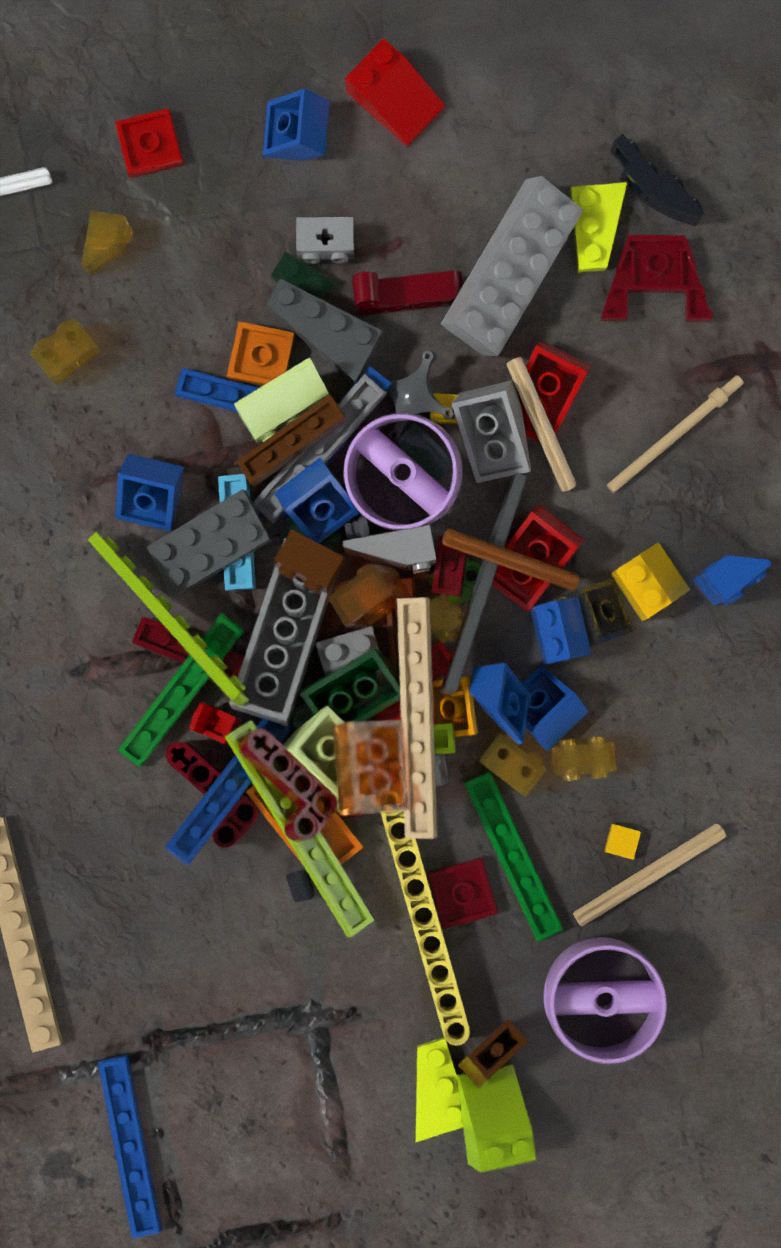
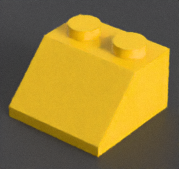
[611,542,690,621]

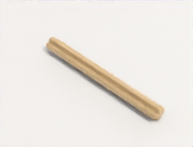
[573,824,726,926]

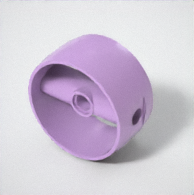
[344,413,463,531]
[543,937,666,1063]

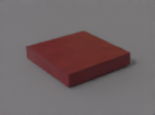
[427,857,499,930]

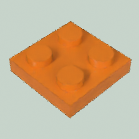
[227,321,295,386]

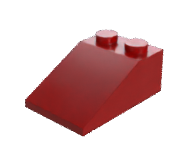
[345,38,445,147]
[516,340,592,443]
[492,505,585,612]

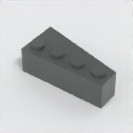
[267,279,382,386]

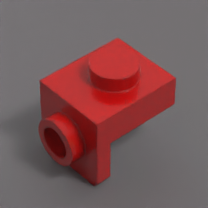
[189,703,242,746]

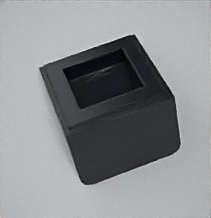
[286,868,315,902]

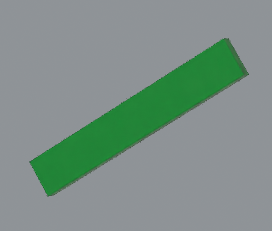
[117,613,245,768]
[463,770,564,942]

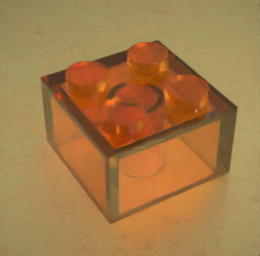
[328,563,412,629]

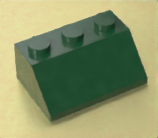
[300,647,401,729]

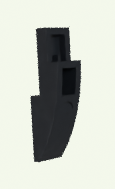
[610,134,704,226]

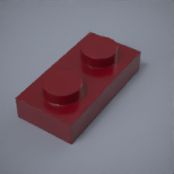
[431,536,468,597]

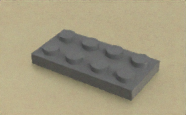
[146,489,272,598]

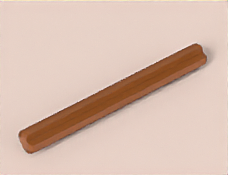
[442,529,580,591]

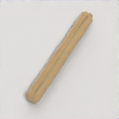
[507,357,576,492]

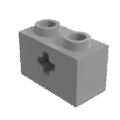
[296,217,354,264]

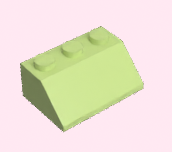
[234,358,329,445]
[283,706,388,812]

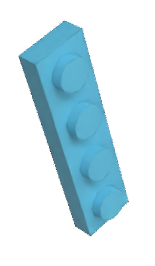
[218,474,256,591]

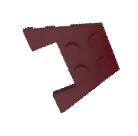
[600,235,713,322]

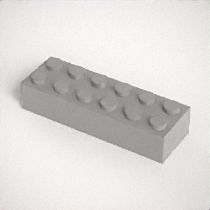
[441,176,583,356]
[229,538,335,726]

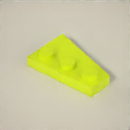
[570,182,627,273]
[415,1037,463,1142]

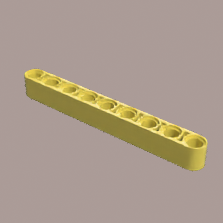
[378,788,470,1045]

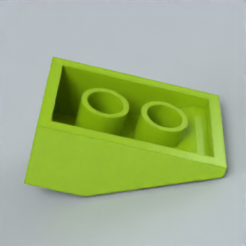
[457,1064,536,1173]

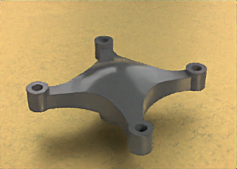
[380,351,456,441]

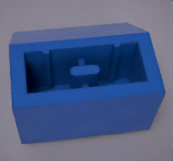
[692,555,771,606]

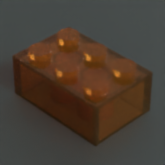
[333,720,409,816]

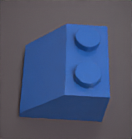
[263,88,330,161]
[115,454,184,532]
[274,458,360,544]
[530,597,591,666]
[469,663,530,744]
[522,665,589,752]

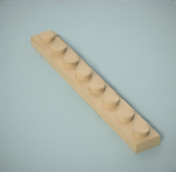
[397,598,437,838]
[0,817,63,1053]

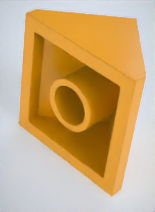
[432,676,478,737]

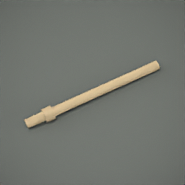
[607,375,744,493]

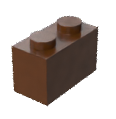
[274,529,344,594]
[458,1018,529,1088]

